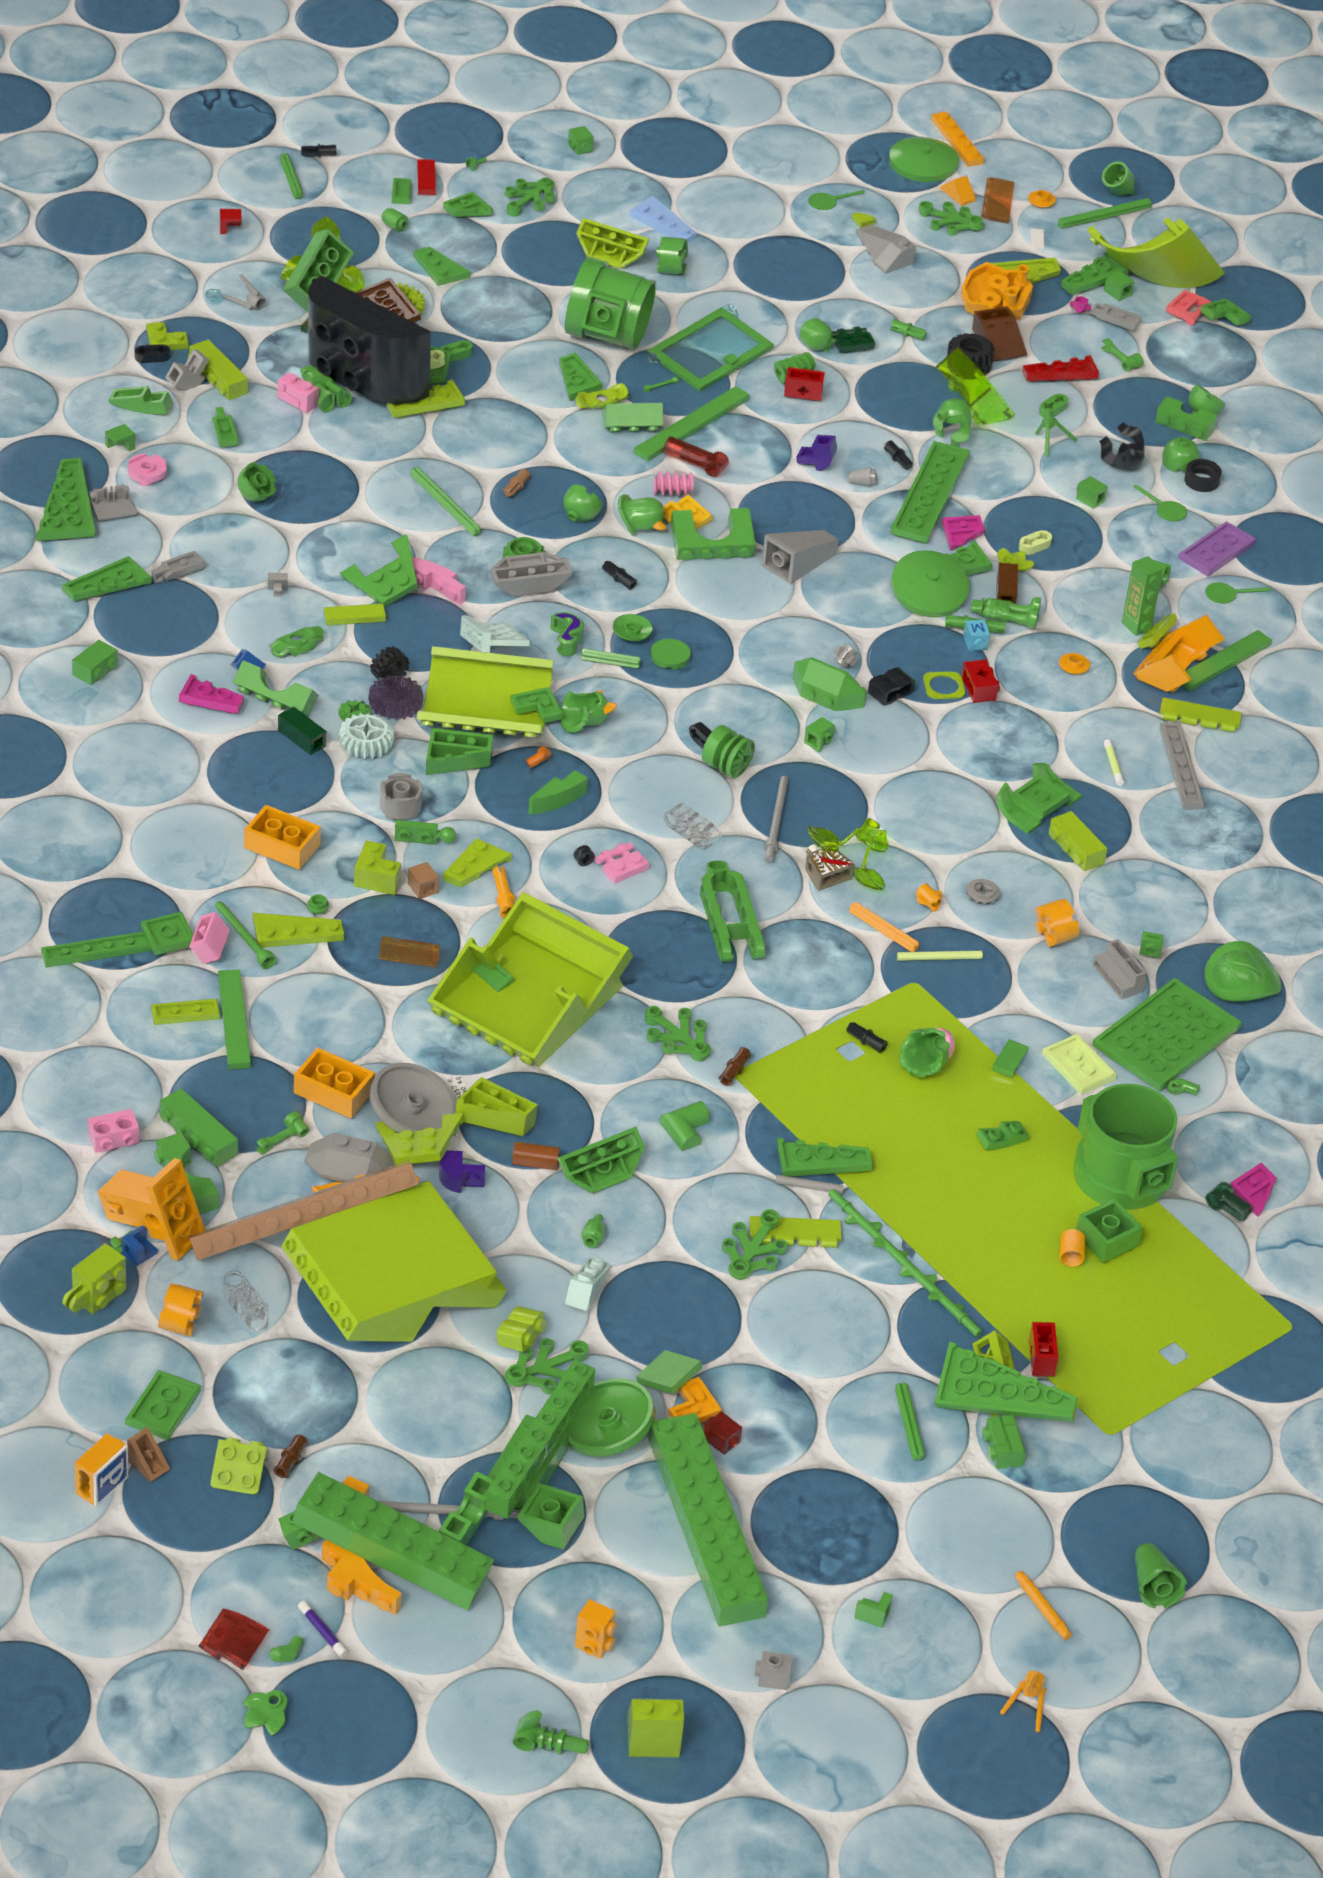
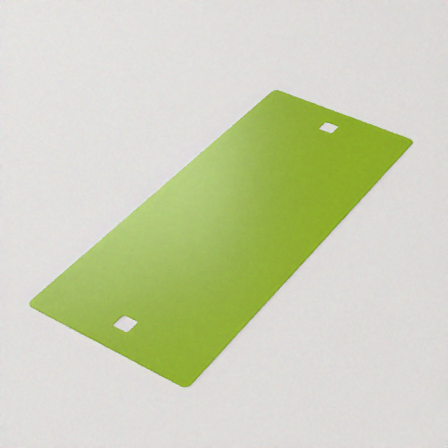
[735,983,1292,1435]

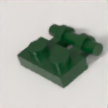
[832,326,875,353]

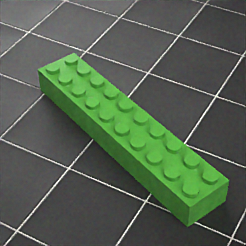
[648,1413,768,1627]

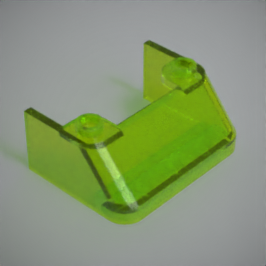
[936,347,1016,425]

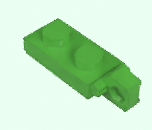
[212,407,238,447]

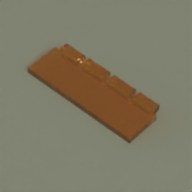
[981,177,1014,224]

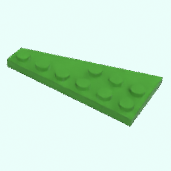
[36,458,95,541]
[935,1341,1078,1422]

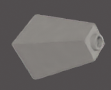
[762,530,839,584]

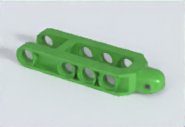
[700,860,765,963]

